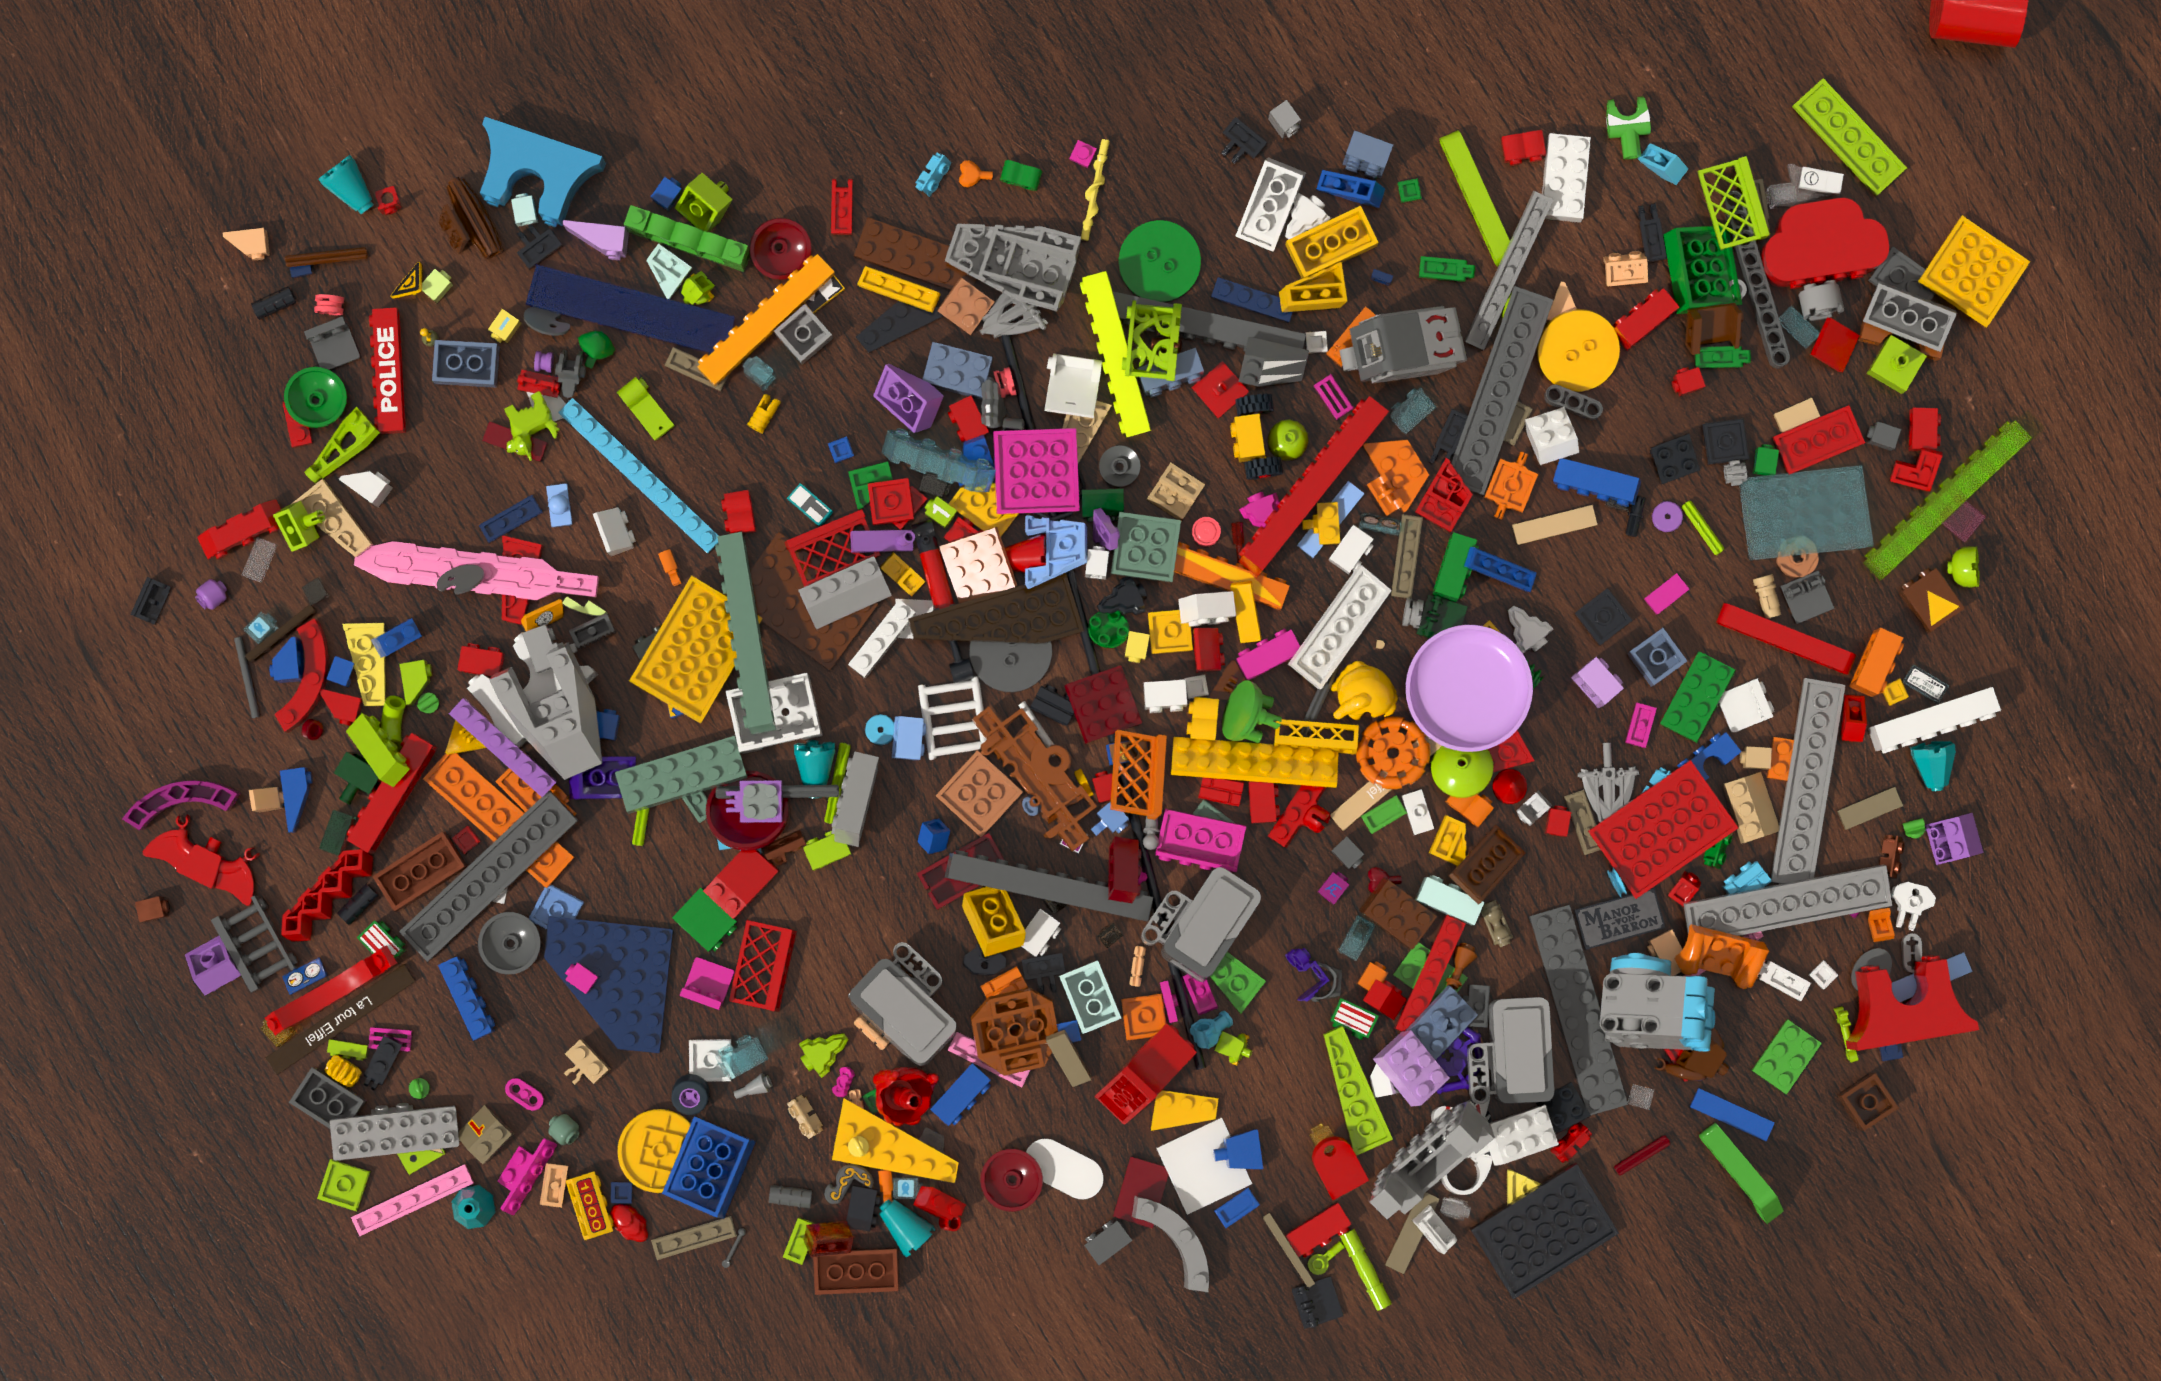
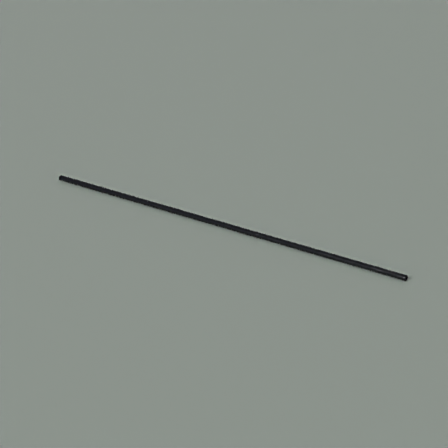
[1001,335,1206,1070]

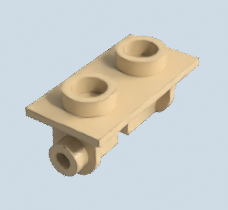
[787,1095,823,1139]

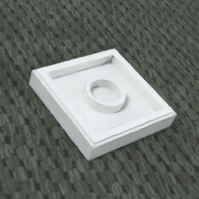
[689,1039,731,1081]

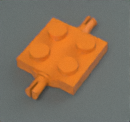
[1484,452,1538,520]

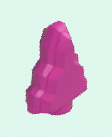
[1239,492,1280,528]

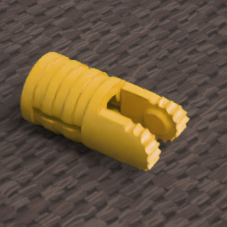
[747,394,780,434]

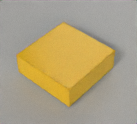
[1883,679,1909,706]

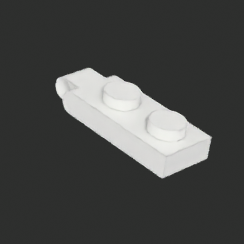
[1759,961,1811,1001]

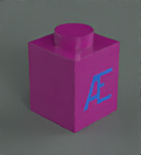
[1317,871,1349,905]

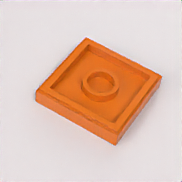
[1121,994,1166,1040]

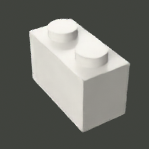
[1329,525,1374,574]
[1085,546,1109,580]
[1021,909,1061,957]

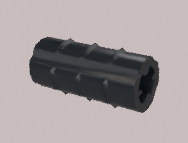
[251,286,297,320]
[337,883,379,925]

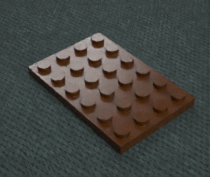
[750,532,879,671]

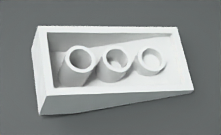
[1236,157,1306,252]

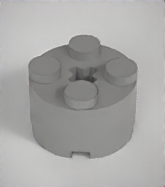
[1798,280,1844,321]

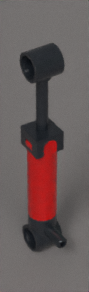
[912,519,974,683]

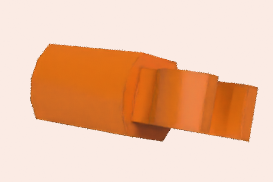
[658,549,682,586]
[878,1170,894,1202]

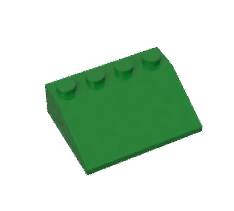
[1663,225,1742,314]

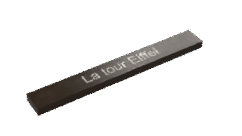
[265,964,416,1075]

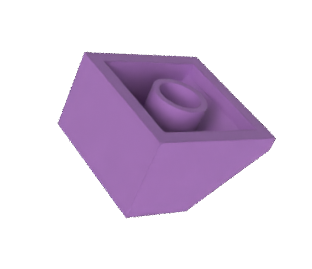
[185,936,241,995]

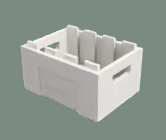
[726,673,823,754]

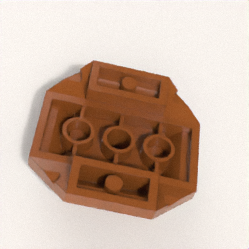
[970,988,1058,1076]

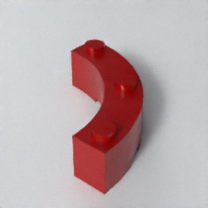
[274,618,330,733]

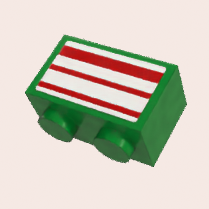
[357,920,406,960]
[1330,998,1378,1040]

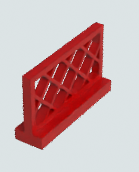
[784,509,880,587]
[729,920,797,1012]

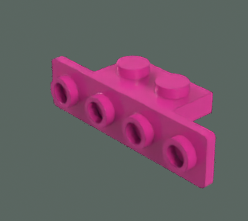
[497,1138,557,1215]

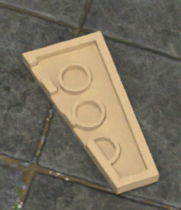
[290,479,373,557]

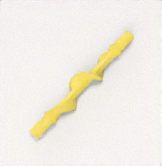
[1081,139,1110,241]

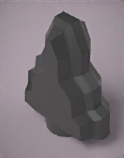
[981,377,1007,428]

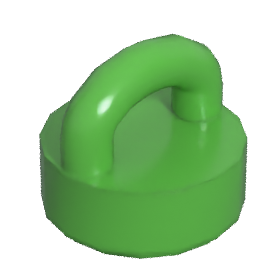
[409,1078,430,1099]

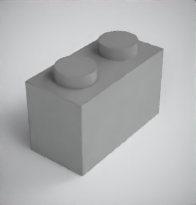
[1268,100,1301,139]

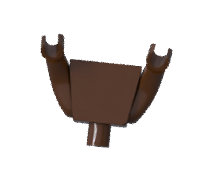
[1655,1028,1729,1081]

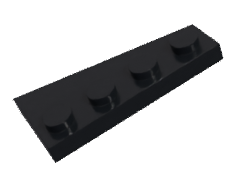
[856,284,945,353]

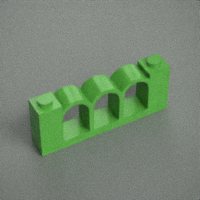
[624,205,750,272]

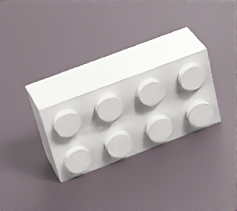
[1542,133,1591,222]

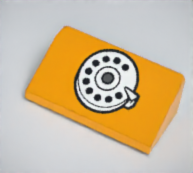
[521,599,563,632]

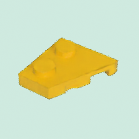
[1429,815,1466,866]

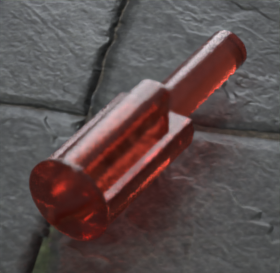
[1231,522,1244,564]

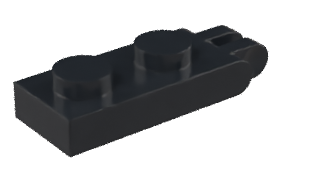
[363,1034,403,1091]

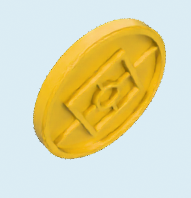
[1537,309,1620,392]
[617,1109,691,1193]

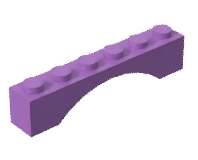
[449,697,557,797]

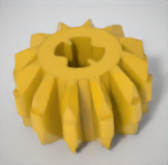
[324,1055,362,1087]

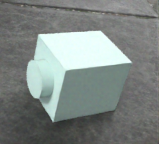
[511,193,538,227]

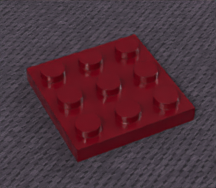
[1064,665,1142,744]

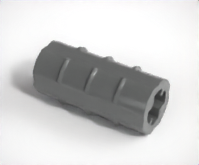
[769,1185,813,1208]

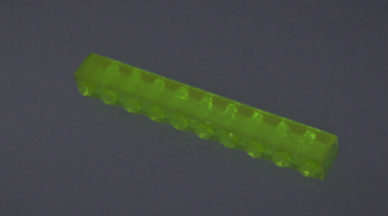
[1863,420,2032,580]

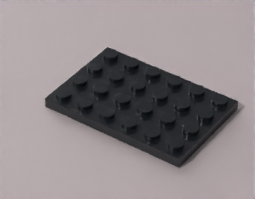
[1470,1163,1619,1300]

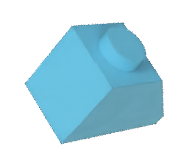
[1638,143,1688,185]

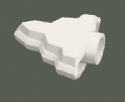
[1285,193,1331,240]
[1508,606,1553,653]

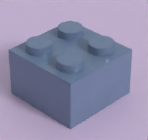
[1627,628,1687,687]

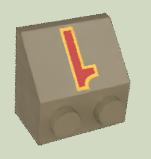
[458,1105,515,1164]

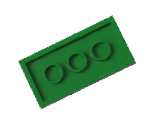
[1660,651,1736,743]

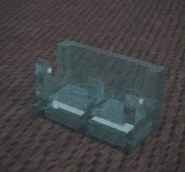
[1779,305,1820,349]

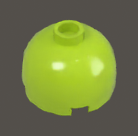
[1267,420,1309,461]
[1948,546,1980,588]

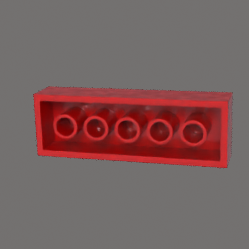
[346,733,438,854]

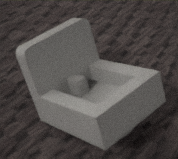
[1516,790,1552,826]

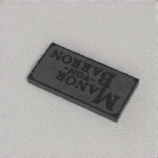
[1574,888,1666,950]

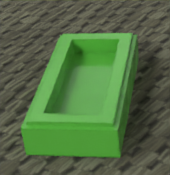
[1361,795,1407,834]

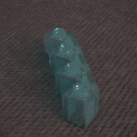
[882,428,996,492]

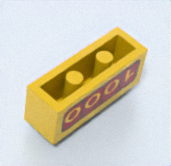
[566,1172,613,1240]

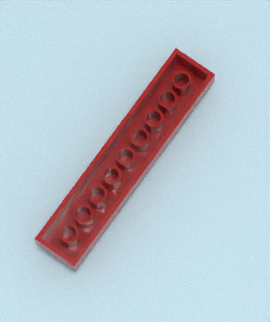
[1238,396,1389,577]

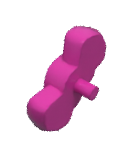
[832,1067,855,1097]

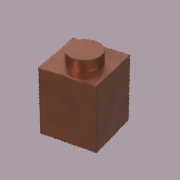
[135,896,169,923]

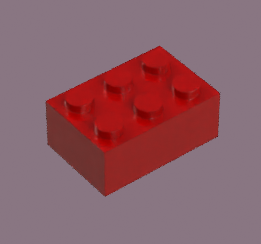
[1613,288,1679,351]

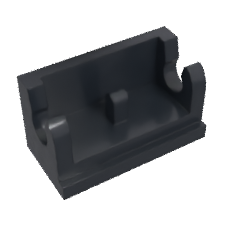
[130,577,172,625]

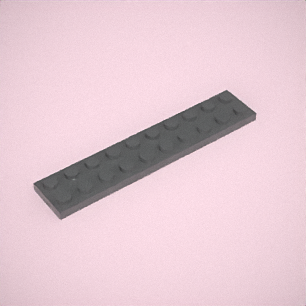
[1451,286,1553,495]
[399,790,579,962]
[1529,905,1628,1115]

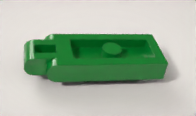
[1419,256,1475,282]
[1695,346,1751,369]

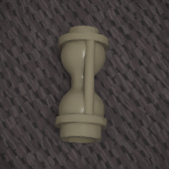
[1481,900,1514,947]

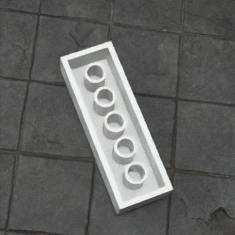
[1868,687,2001,753]

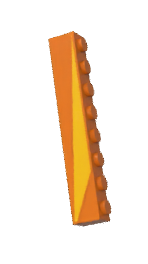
[1174,542,1289,611]

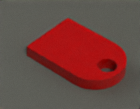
[1312,1136,1369,1200]

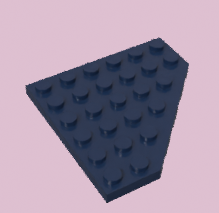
[544,917,673,1053]

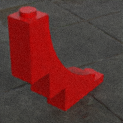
[265,945,397,1036]

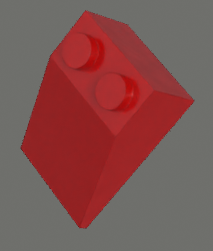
[703,849,779,919]

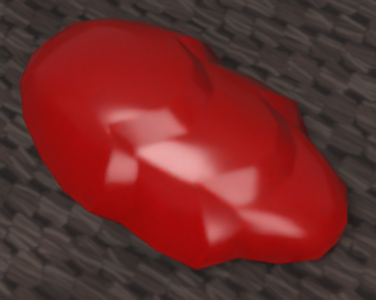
[610,1204,648,1242]

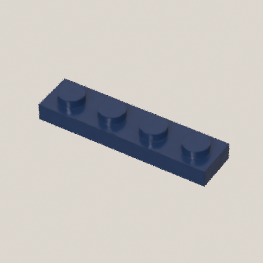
[1211,277,1293,323]

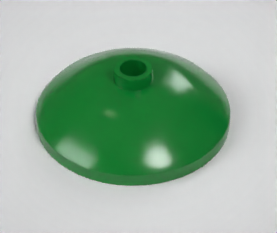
[284,367,347,428]

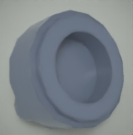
[1022,795,1041,816]

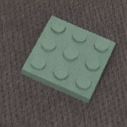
[1111,512,1181,582]

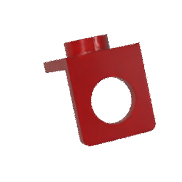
[375,186,402,215]

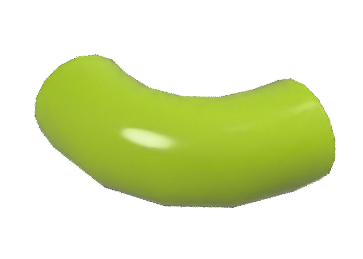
[381,696,406,752]

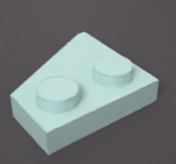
[647,244,692,300]

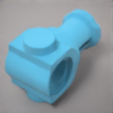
[1190,1011,1233,1049]

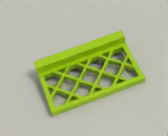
[1698,156,1770,250]

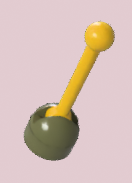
[420,328,439,347]

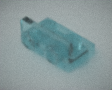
[1389,388,1436,435]

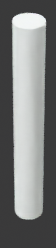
[1018,701,1055,757]

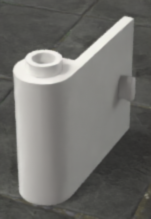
[1044,353,1102,418]

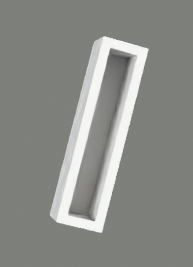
[848,599,916,679]

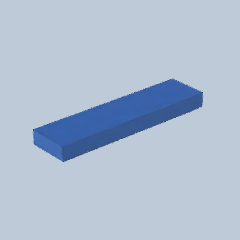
[1464,547,1537,592]
[1690,1088,1774,1141]

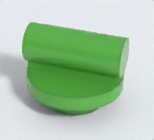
[417,693,439,714]
[1903,818,1926,838]

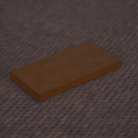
[1449,825,1526,905]

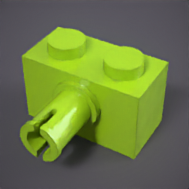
[273,501,325,552]

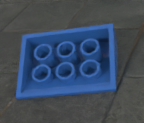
[662,1116,756,1219]

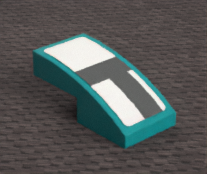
[787,483,833,527]

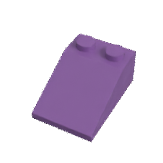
[873,363,944,433]

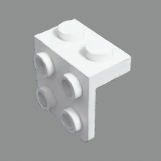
[1719,678,1774,732]

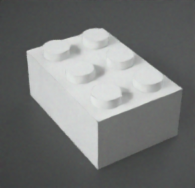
[1487,1105,1559,1166]

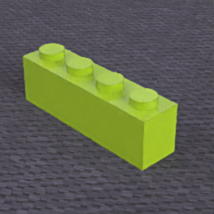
[346,713,410,787]

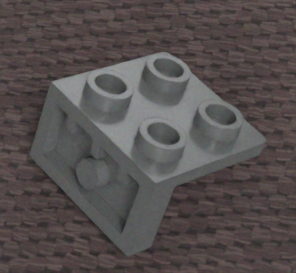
[304,316,360,370]

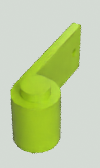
[617,377,675,441]

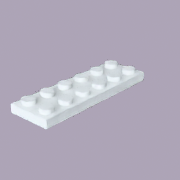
[1288,565,1392,689]

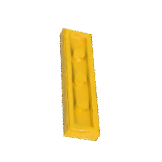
[857,266,941,313]

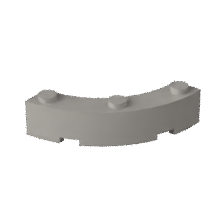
[1132,1196,1209,1292]

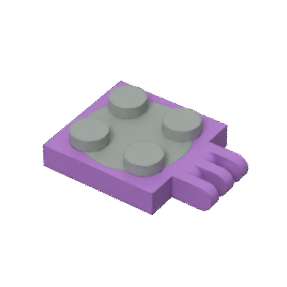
[726,780,783,822]

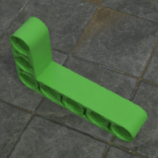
[1699,1123,1784,1224]

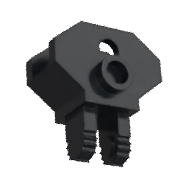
[963,940,1006,976]

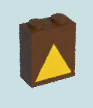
[1899,568,1965,633]

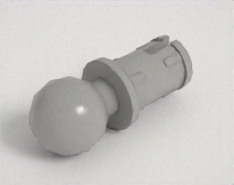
[1143,816,1160,850]

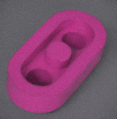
[505,1078,544,1111]

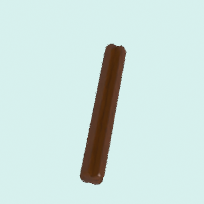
[285,247,367,267]

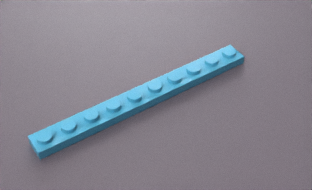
[558,398,718,554]

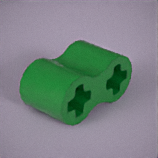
[1000,160,1042,191]

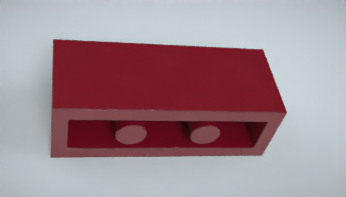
[1108,836,1141,904]

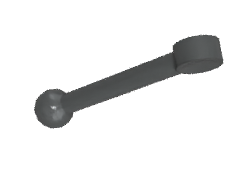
[722,1228,746,1268]

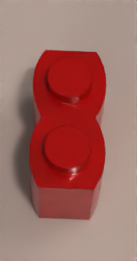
[1501,130,1546,166]
[721,490,756,534]

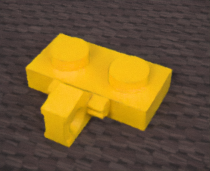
[1302,502,1340,545]

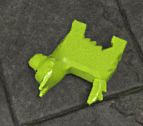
[504,391,560,461]

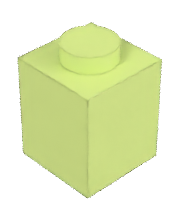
[422,269,453,303]

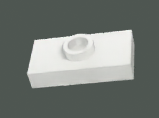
[1402,789,1434,835]

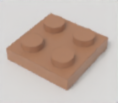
[937,277,994,335]

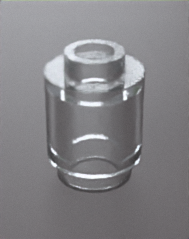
[1440,1196,1472,1221]

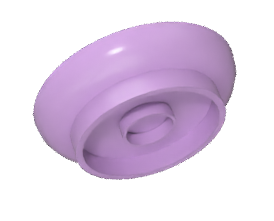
[1406,625,1533,752]

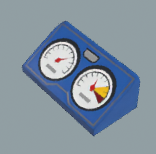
[282,957,329,995]

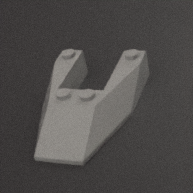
[489,642,602,780]

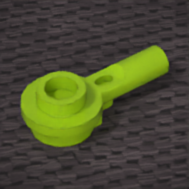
[1308,1241,1345,1275]

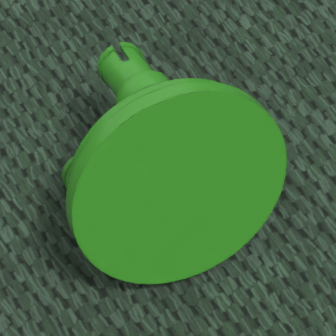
[1222,680,1282,743]

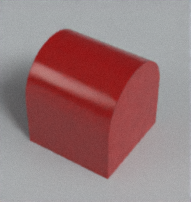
[1929,0,2028,48]

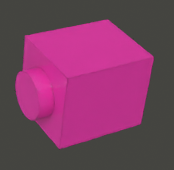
[565,963,599,994]

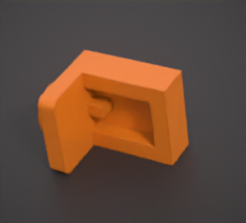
[1868,908,1895,942]

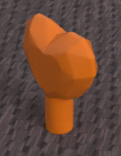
[959,160,993,187]

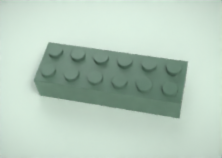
[615,736,748,814]

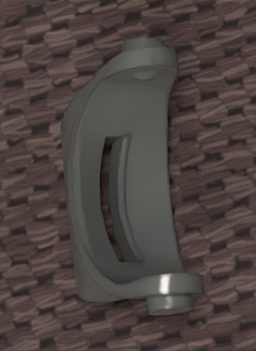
[1310,961,1342,1002]

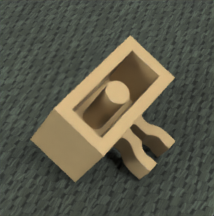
[564,1039,611,1085]

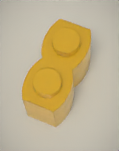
[1187,697,1219,741]

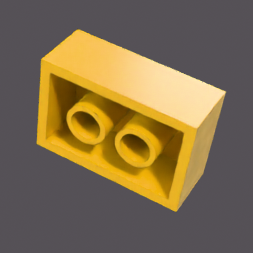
[962,887,1026,957]

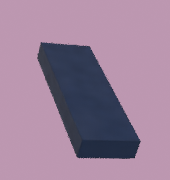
[479,495,543,544]

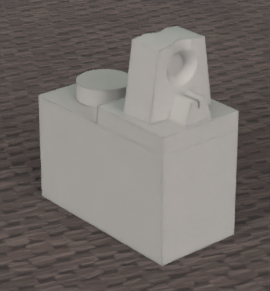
[522,625,578,673]

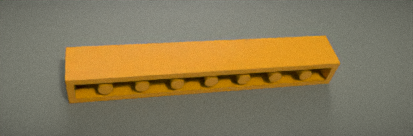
[697,254,835,387]

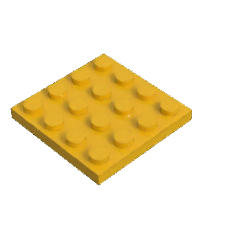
[1918,215,2030,327]

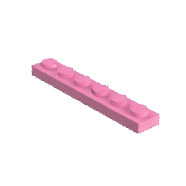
[351,1164,474,1236]

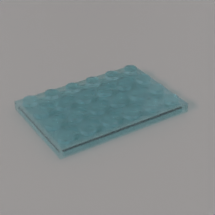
[1739,465,1874,560]

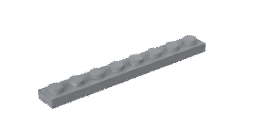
[1464,191,1553,350]

